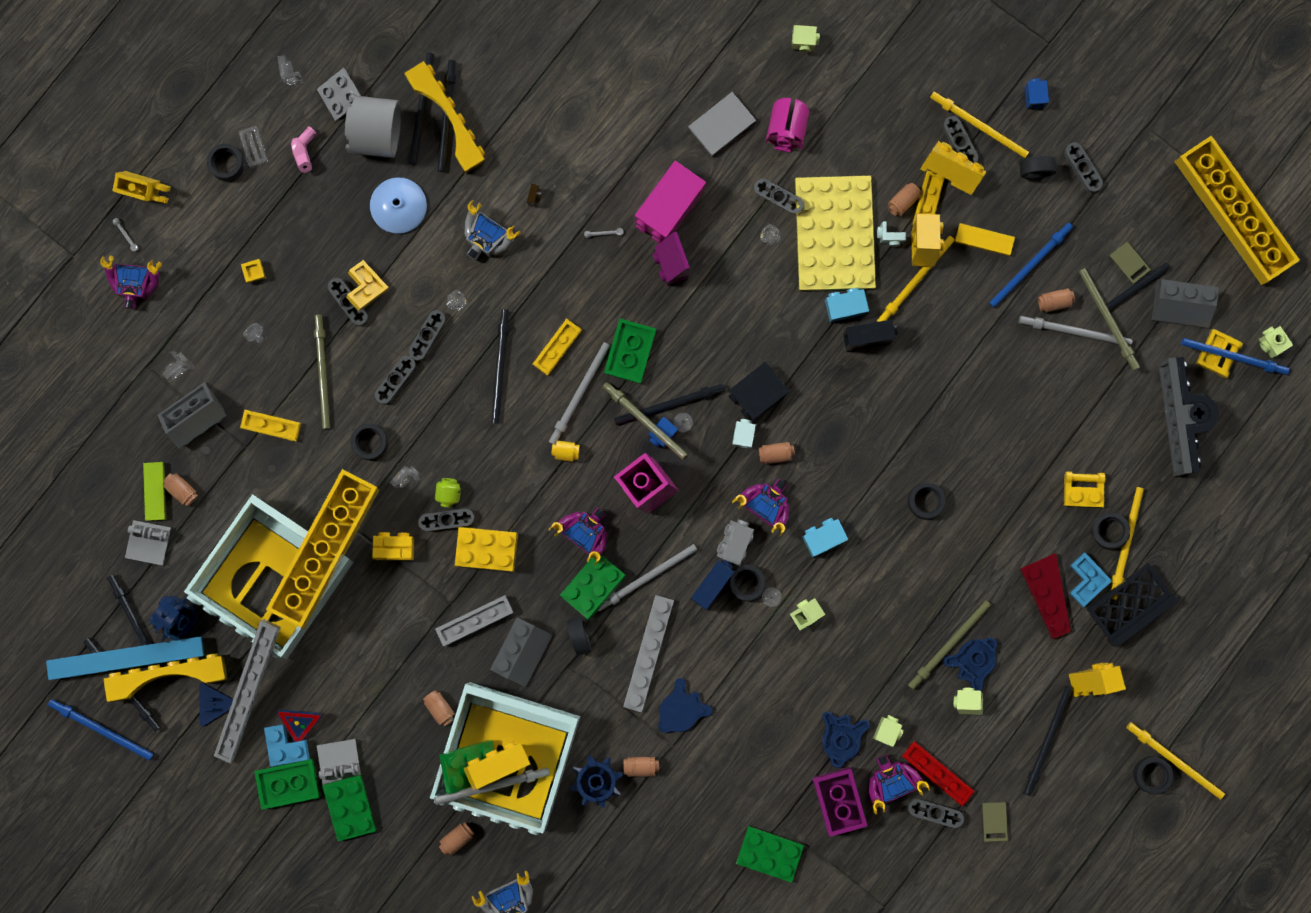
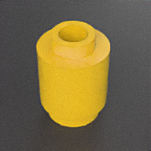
[551,441,580,462]

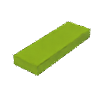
[143,462,166,521]

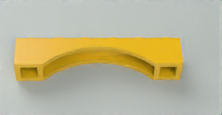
[405,61,486,173]
[104,654,228,703]

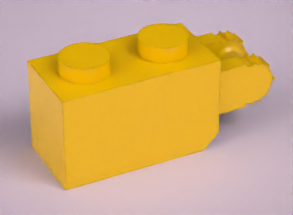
[113,171,171,203]

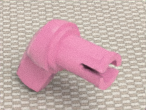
[291,126,317,173]

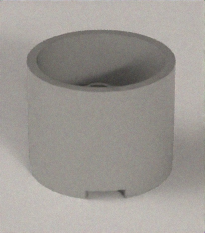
[345,95,401,158]

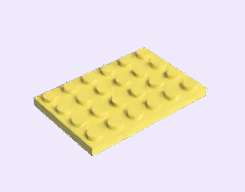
[795,176,876,291]

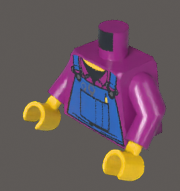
[100,255,162,309]
[732,479,789,537]
[549,508,607,566]
[868,754,930,814]

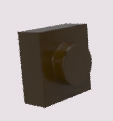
[527,183,542,207]

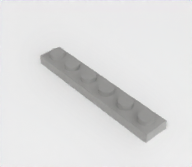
[623,595,674,712]

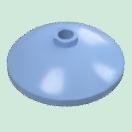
[370,178,427,234]

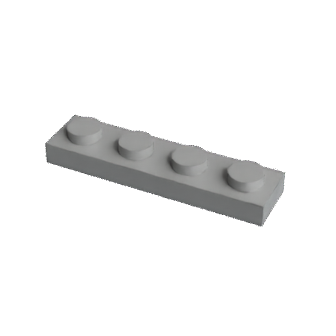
[435,595,514,646]

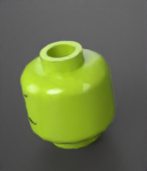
[435,478,461,507]

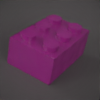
[812,767,867,837]

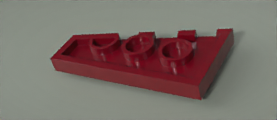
[1020,553,1071,639]

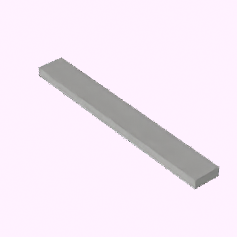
[214,619,281,764]

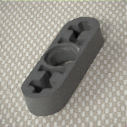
[943,116,978,163]
[1064,142,1103,193]
[754,179,805,215]
[328,278,369,326]
[409,310,446,361]
[375,356,416,405]
[418,509,475,531]
[907,799,964,828]

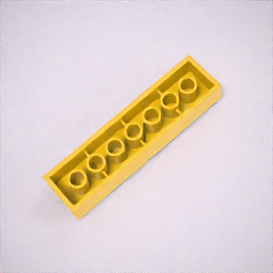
[1174,135,1300,285]
[266,469,379,629]

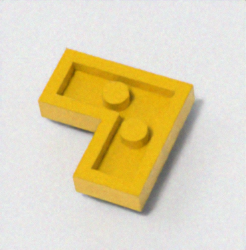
[346,260,389,311]

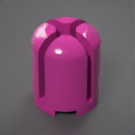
[766,98,809,152]

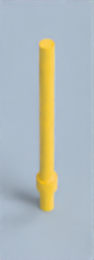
[930,92,1029,158]
[877,236,955,322]
[1111,487,1144,600]
[1126,722,1225,799]

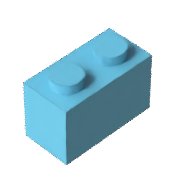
[825,288,869,323]
[802,518,848,557]

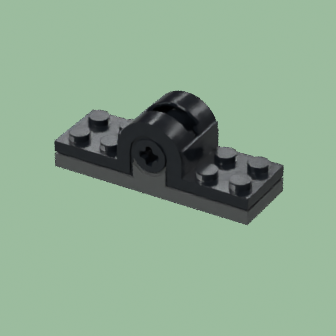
[1158,357,1219,477]

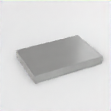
[688,92,756,156]

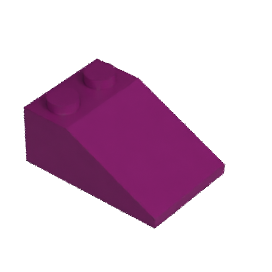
[652,232,690,286]

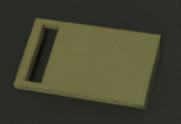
[1109,242,1151,284]
[982,802,1008,842]

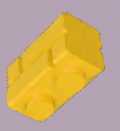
[372,532,414,560]

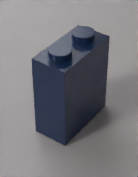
[690,560,734,610]

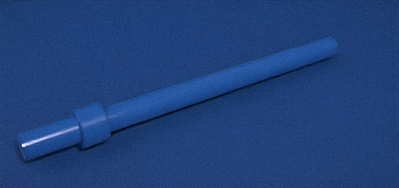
[989,223,1073,308]
[1181,338,1289,375]
[48,699,154,761]

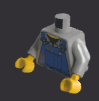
[465,200,521,261]
[472,871,533,913]

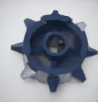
[150,595,197,642]
[570,755,623,808]

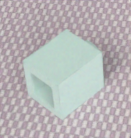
[732,419,756,449]

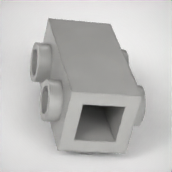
[717,519,754,566]

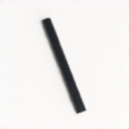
[1106,263,1170,311]

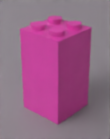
[635,161,706,244]
[614,453,679,514]

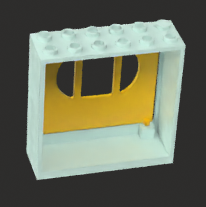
[184,494,354,659]
[430,682,581,835]

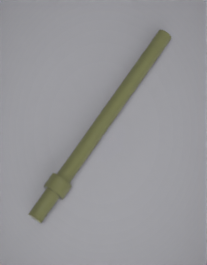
[1079,268,1140,371]
[314,315,330,429]
[603,382,688,460]
[908,600,991,690]

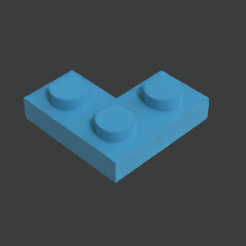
[1069,553,1111,607]
[264,724,310,767]

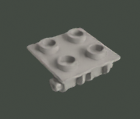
[317,68,361,121]
[125,520,171,565]
[317,739,361,784]

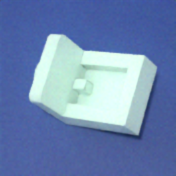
[877,222,906,247]

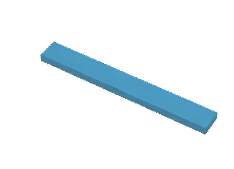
[46,637,205,680]

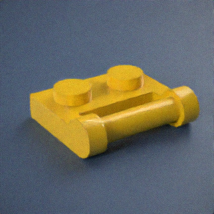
[1196,329,1243,378]
[1064,471,1105,508]

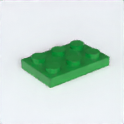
[604,319,656,384]
[560,555,627,621]
[440,740,494,794]
[254,759,320,810]
[322,774,376,841]
[736,826,804,883]

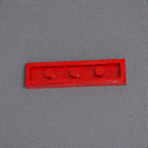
[902,741,975,807]

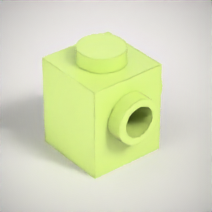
[792,25,820,53]
[1259,326,1293,358]
[790,598,825,630]
[954,688,983,715]
[873,715,903,747]

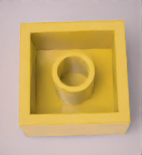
[911,214,944,267]

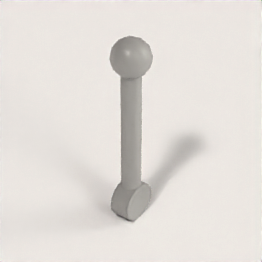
[113,218,139,252]
[584,228,623,238]

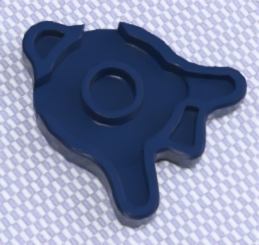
[943,637,997,691]
[658,678,712,733]
[822,711,870,768]

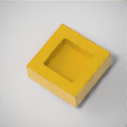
[241,259,266,284]

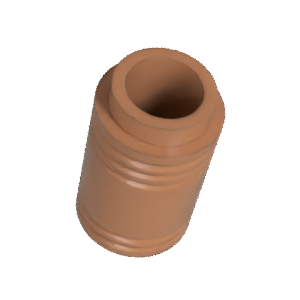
[888,183,921,216]
[1038,288,1075,313]
[759,442,795,464]
[163,473,198,507]
[423,690,455,726]
[624,757,659,777]
[439,822,475,856]

